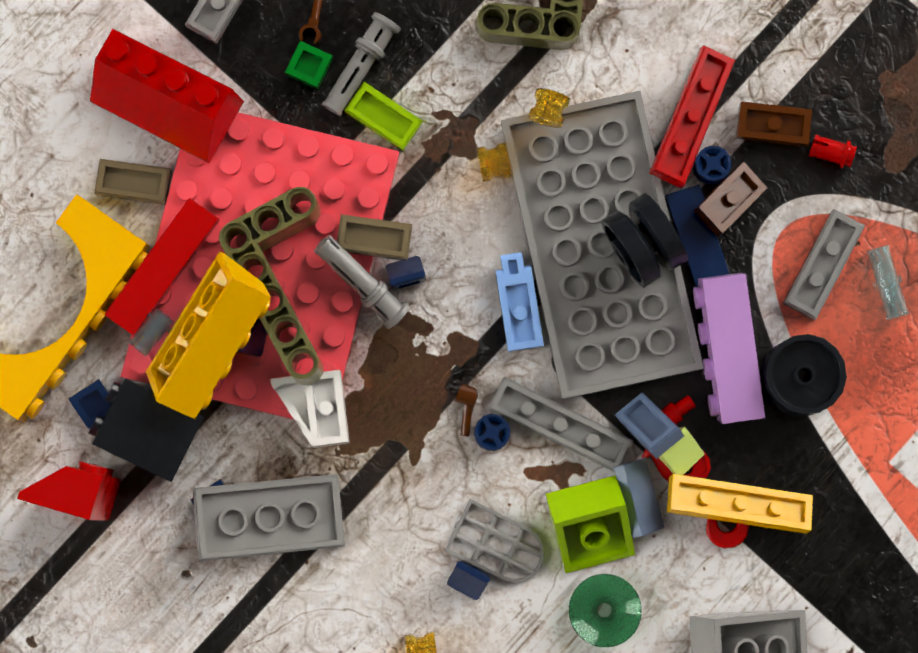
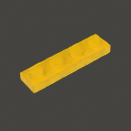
[667,474,813,534]

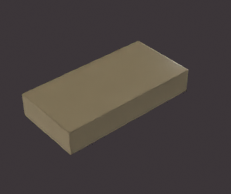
[94,159,172,205]
[337,214,412,261]

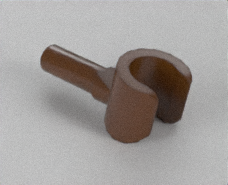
[299,0,323,45]
[455,384,478,437]

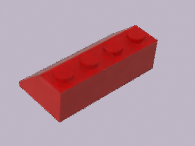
[90,29,244,163]

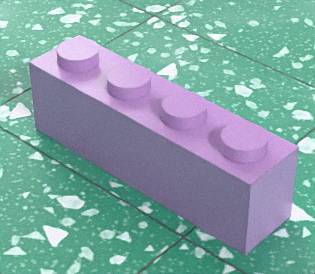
[693,273,765,424]

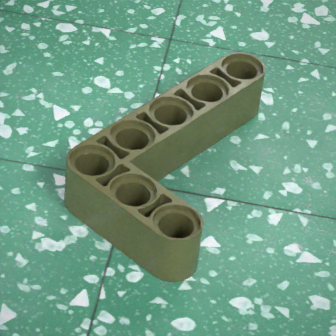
[477,0,583,50]
[219,187,323,386]

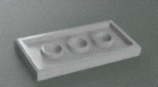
[193,474,345,561]

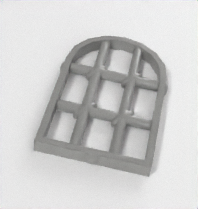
[445,499,545,583]

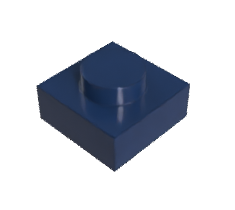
[68,379,110,429]

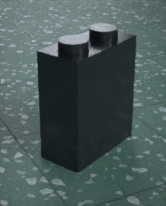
[88,377,204,482]

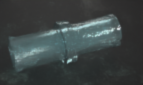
[866,245,909,320]

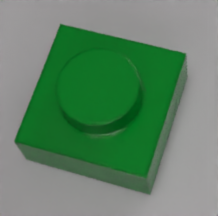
[285,41,333,90]

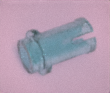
[129,308,174,356]

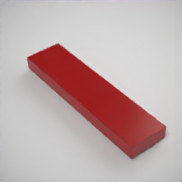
[649,45,735,188]
[104,198,220,336]

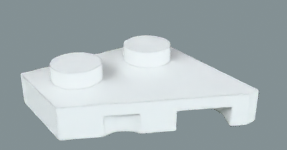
[270,370,350,448]

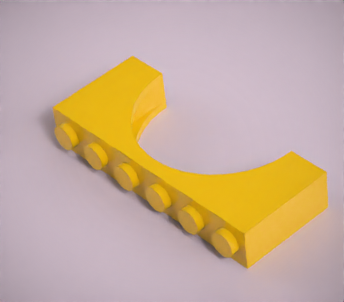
[0,194,152,422]

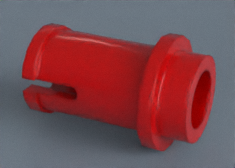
[809,134,857,169]

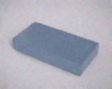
[615,392,684,459]
[614,458,664,538]

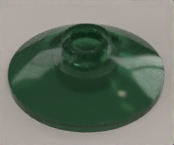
[568,574,642,647]

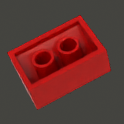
[17,461,121,521]

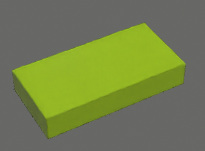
[344,82,423,152]

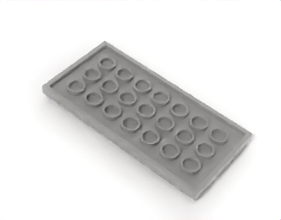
[501,91,704,400]

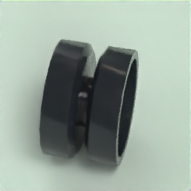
[601,193,688,288]
[759,334,847,417]

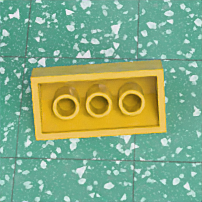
[146,251,271,419]

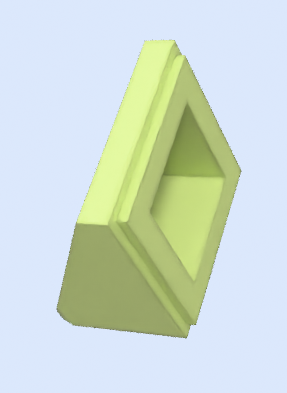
[658,427,705,475]

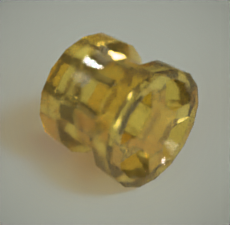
[528,88,570,128]
[477,142,511,182]
[405,632,437,653]

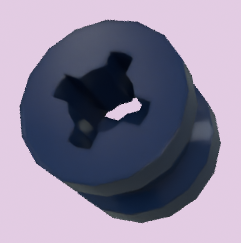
[693,146,731,186]
[474,414,510,451]

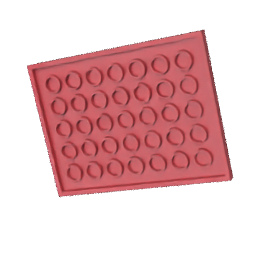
[121,112,400,420]

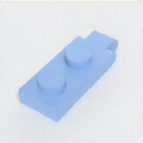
[495,252,544,352]

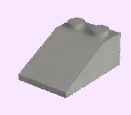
[690,609,807,653]

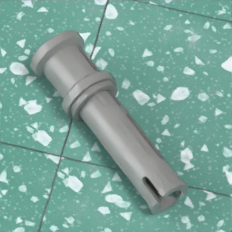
[322,12,401,116]
[314,235,410,329]

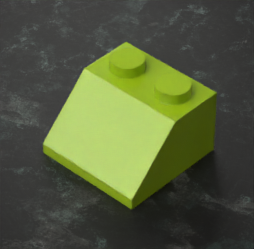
[545,475,635,573]

